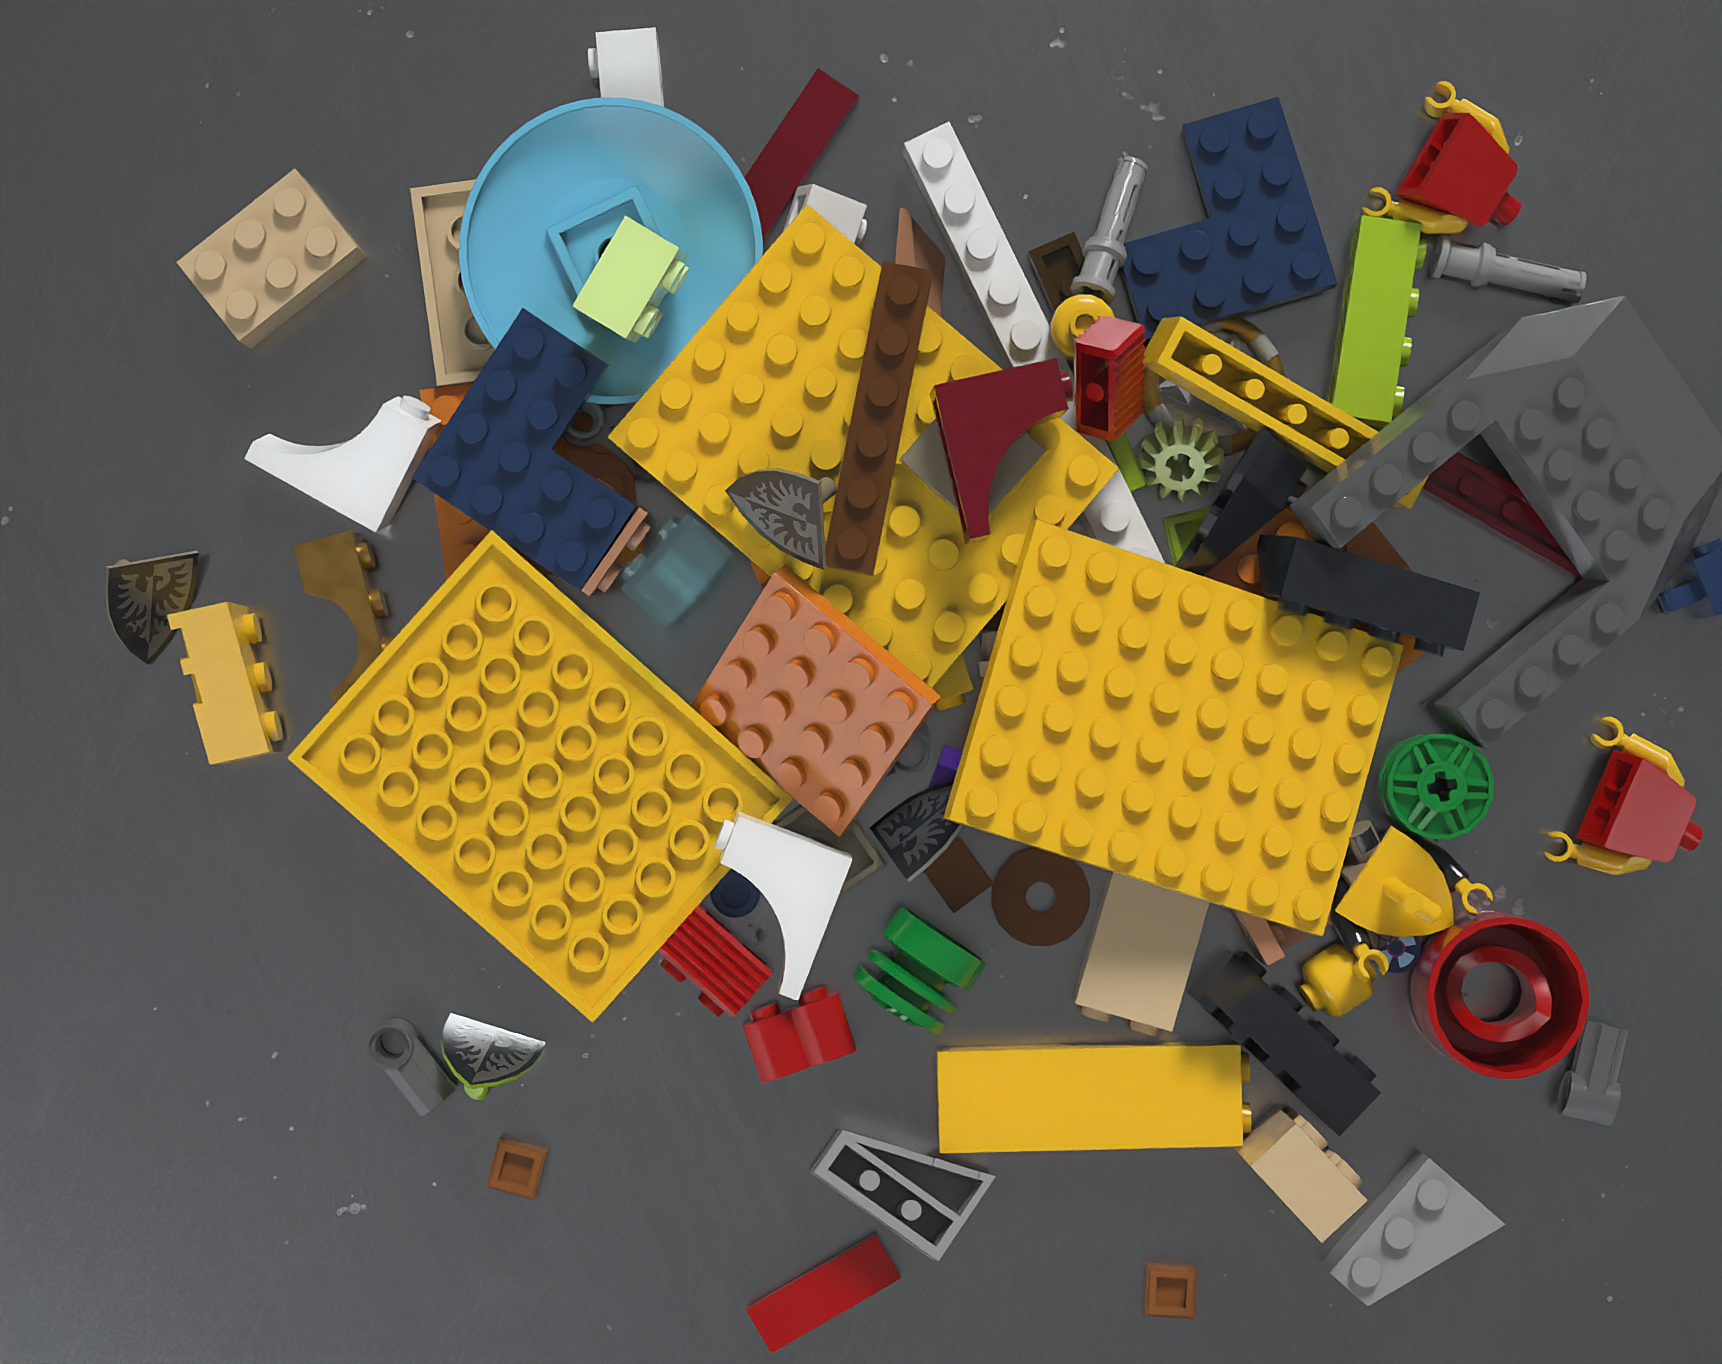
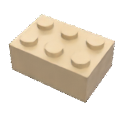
[176,168,367,348]
[1232,1105,1368,1243]

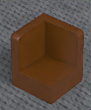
[923,837,994,914]

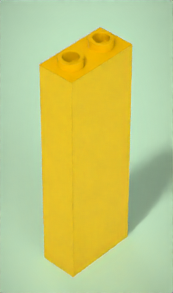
[936,1040,1251,1153]

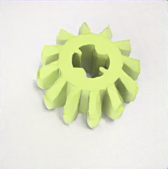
[1138,413,1224,502]

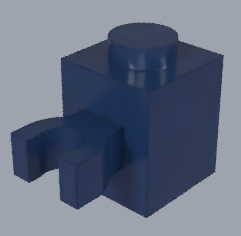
[1657,538,1722,618]

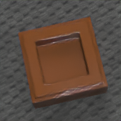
[486,1137,549,1200]
[1144,1263,1197,1319]

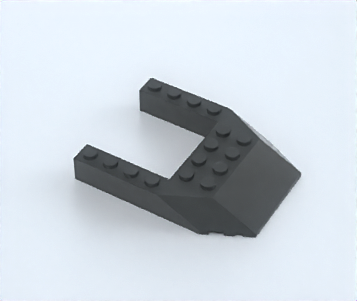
[1290,296,1722,749]

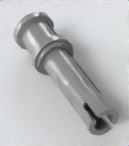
[1070,156,1148,305]
[1429,234,1587,304]

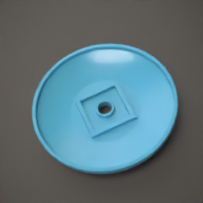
[459,98,763,404]

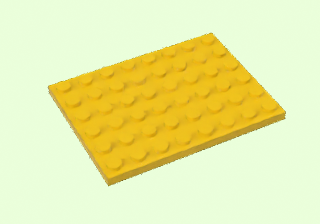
[608,204,1119,688]
[943,519,1404,936]
[287,530,794,1023]

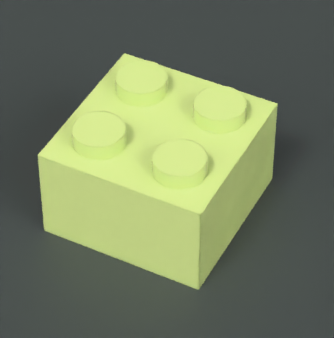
[572,215,690,343]

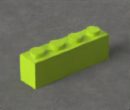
[1327,215,1427,428]

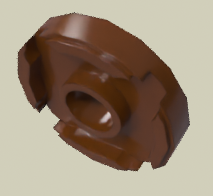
[991,847,1090,946]

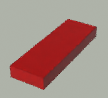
[746,1232,901,1354]

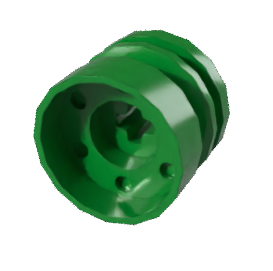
[1374,734,1494,839]
[853,905,988,1036]

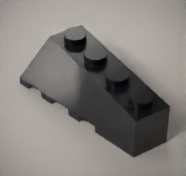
[1257,534,1480,657]
[1188,950,1381,1137]

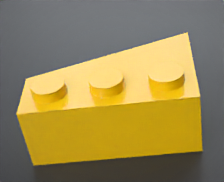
[167,602,283,765]

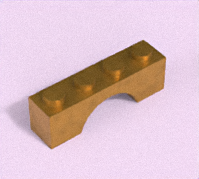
[292,530,394,705]

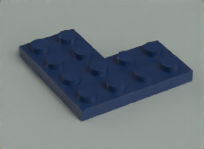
[1121,97,1338,344]
[412,308,638,591]

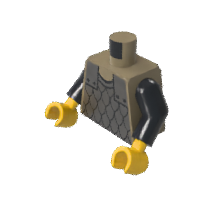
[1330,820,1493,982]

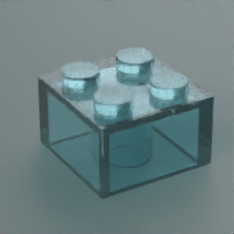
[621,513,738,633]

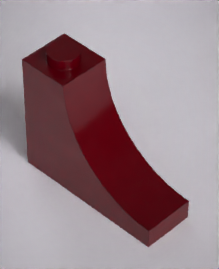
[930,358,1073,545]

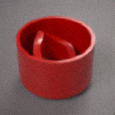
[1411,912,1589,1079]

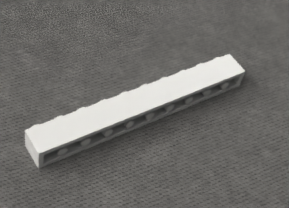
[903,122,1165,563]

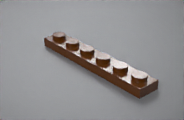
[825,261,933,576]

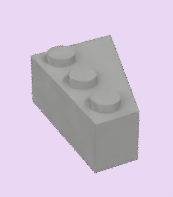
[809,1130,996,1261]
[1320,1150,1506,1306]

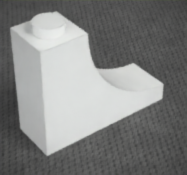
[245,396,442,532]
[714,811,853,1001]

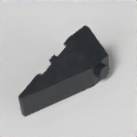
[1175,428,1308,577]

